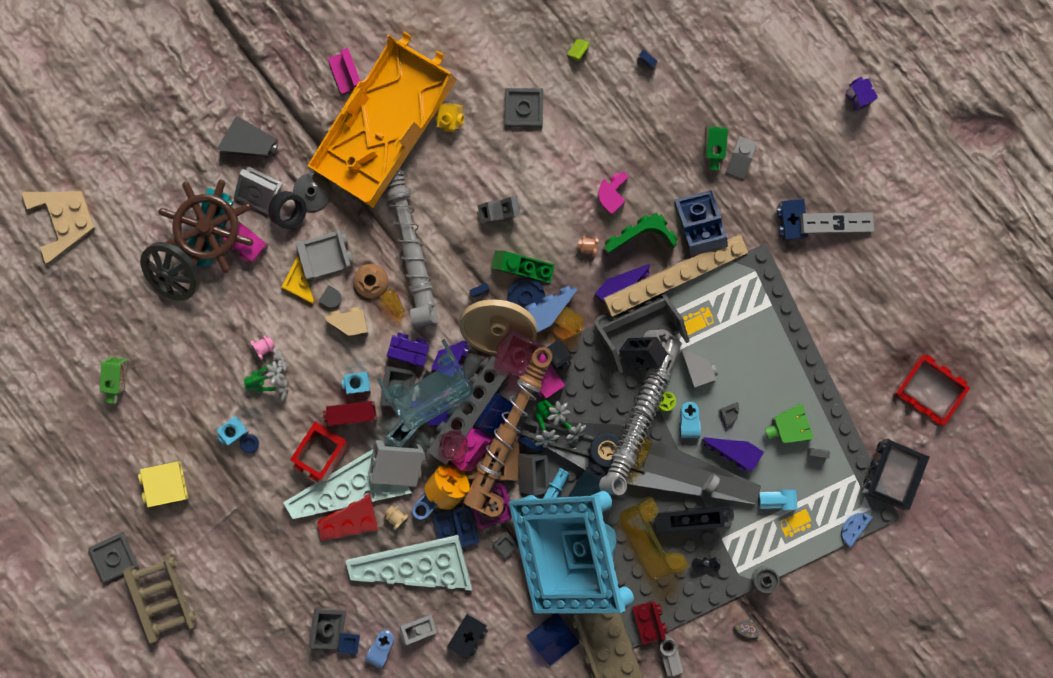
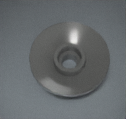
[293,173,331,211]

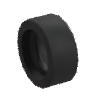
[268,191,307,229]

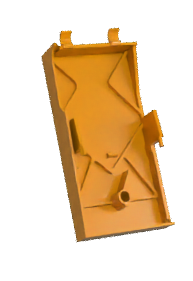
[307,32,457,208]

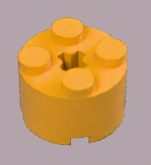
[424,464,470,510]

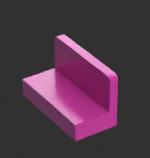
[328,48,361,94]

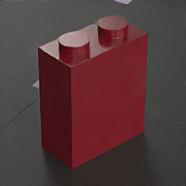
[323,401,377,426]

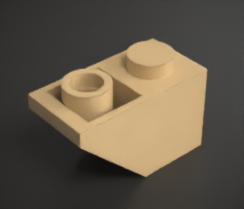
[325,307,369,336]

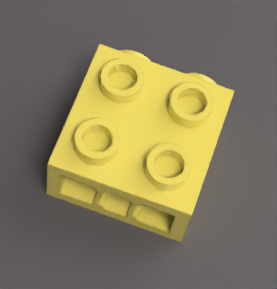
[138,461,189,507]

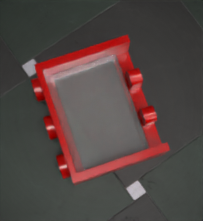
[894,354,970,426]

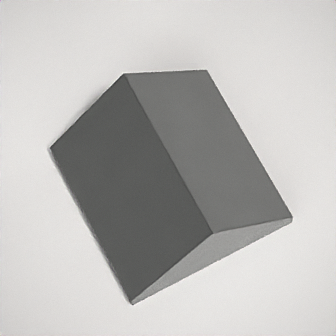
[380,366,417,409]
[308,607,346,649]

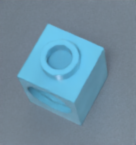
[342,372,371,394]
[217,416,249,446]

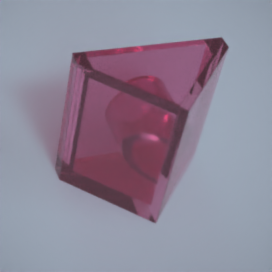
[494,330,545,377]

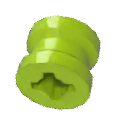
[657,392,676,412]

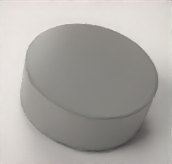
[703,474,720,494]

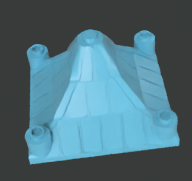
[509,491,634,613]

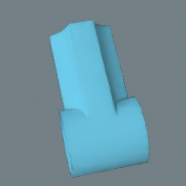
[759,490,797,510]

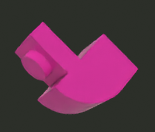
[598,171,629,216]

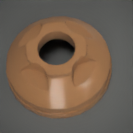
[354,264,388,299]

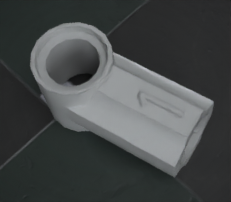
[658,636,683,676]

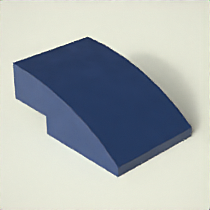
[675,190,728,256]

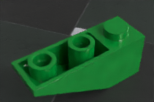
[491,250,555,283]

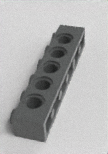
[424,356,511,465]

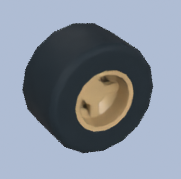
[590,433,623,468]

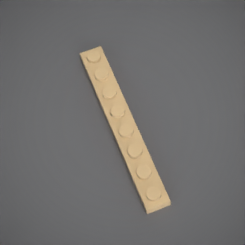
[603,235,748,316]

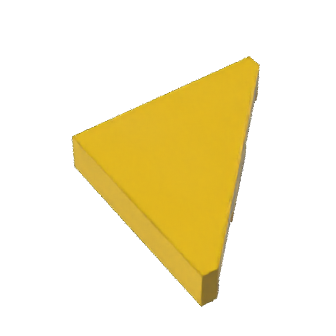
[281,256,314,304]

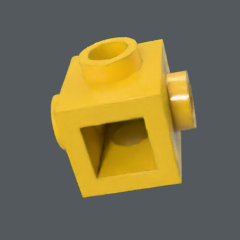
[435,103,465,132]

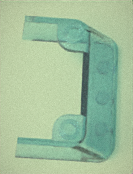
[377,339,474,429]

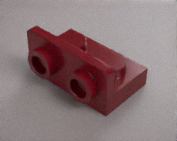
[632,600,668,644]

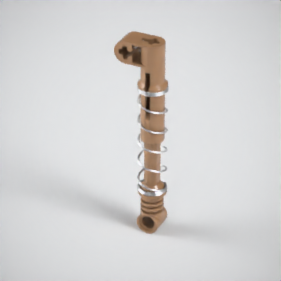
[464,347,553,517]

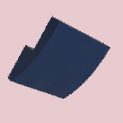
[432,506,480,547]

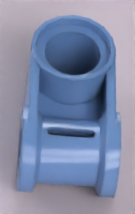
[412,492,438,519]
[364,630,394,669]

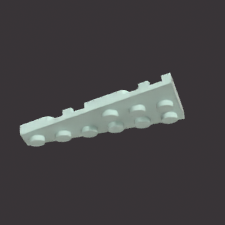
[283,449,412,519]
[346,535,472,590]

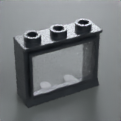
[862,439,930,510]

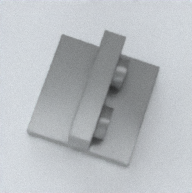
[233,166,283,215]

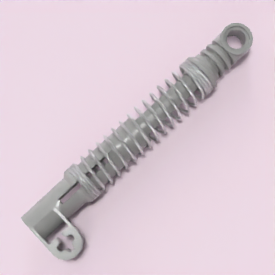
[599,329,682,495]

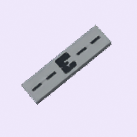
[800,212,874,233]

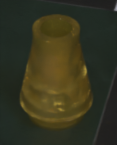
[379,288,405,317]

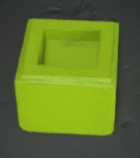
[567,39,589,62]

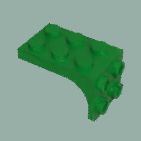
[603,212,678,255]

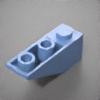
[525,286,577,332]

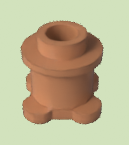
[577,235,599,257]

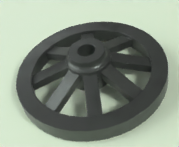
[140,242,200,301]

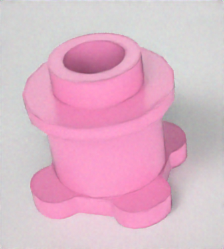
[250,335,275,360]

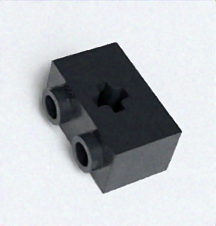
[619,337,668,368]
[447,612,488,659]

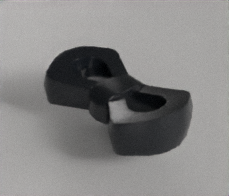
[691,557,721,573]

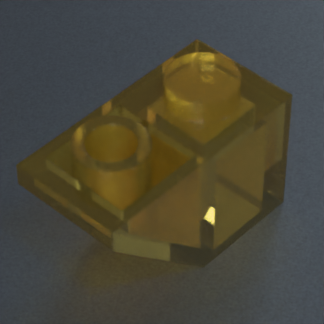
[554,306,585,335]

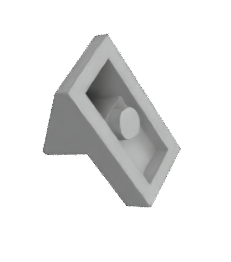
[725,136,757,179]
[399,615,437,645]

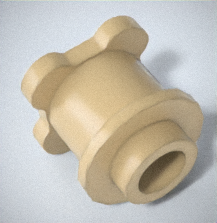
[384,505,409,530]

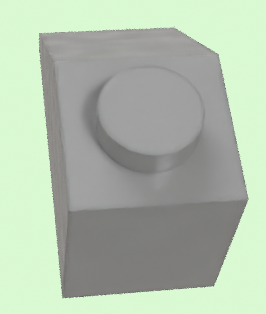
[681,350,718,387]

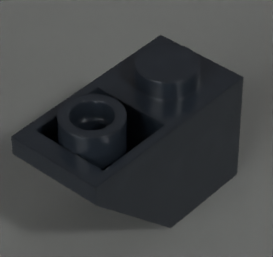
[546,339,573,370]

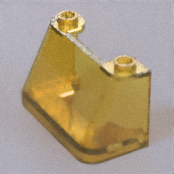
[619,495,690,579]

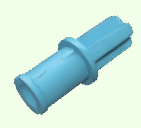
[543,468,570,499]

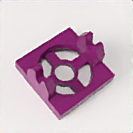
[467,481,512,530]

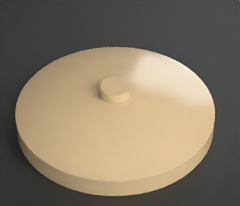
[460,300,538,356]

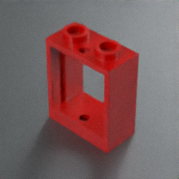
[290,421,350,483]

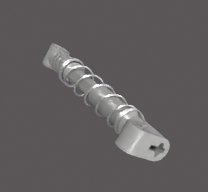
[387,163,439,328]

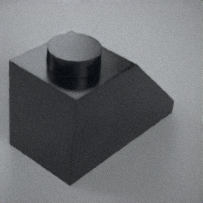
[385,410,425,448]

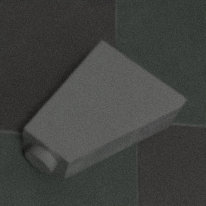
[217,116,279,157]

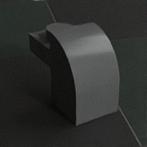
[477,196,520,224]

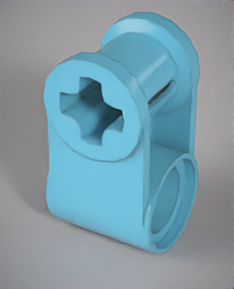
[680,402,701,439]

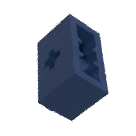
[776,199,809,241]

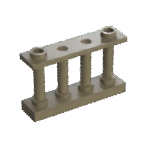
[123,553,197,643]

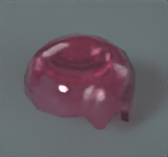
[439,430,468,461]

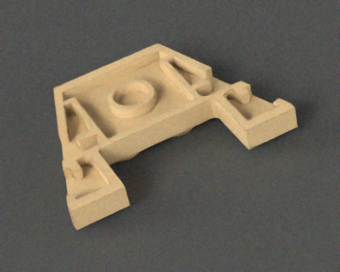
[21,191,95,264]

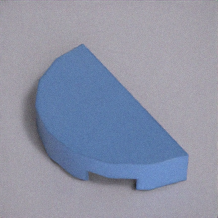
[842,513,873,548]

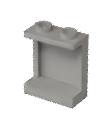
[296,229,354,280]
[368,440,425,487]

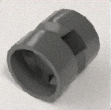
[751,566,780,593]

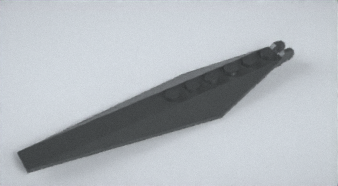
[520,418,761,504]

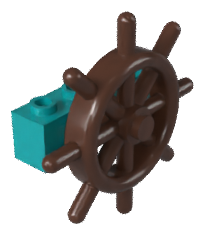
[158,180,254,274]

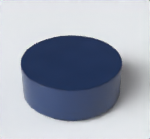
[240,434,260,453]

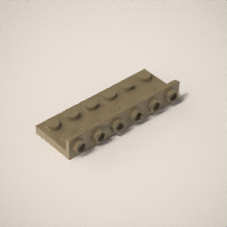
[572,613,644,678]

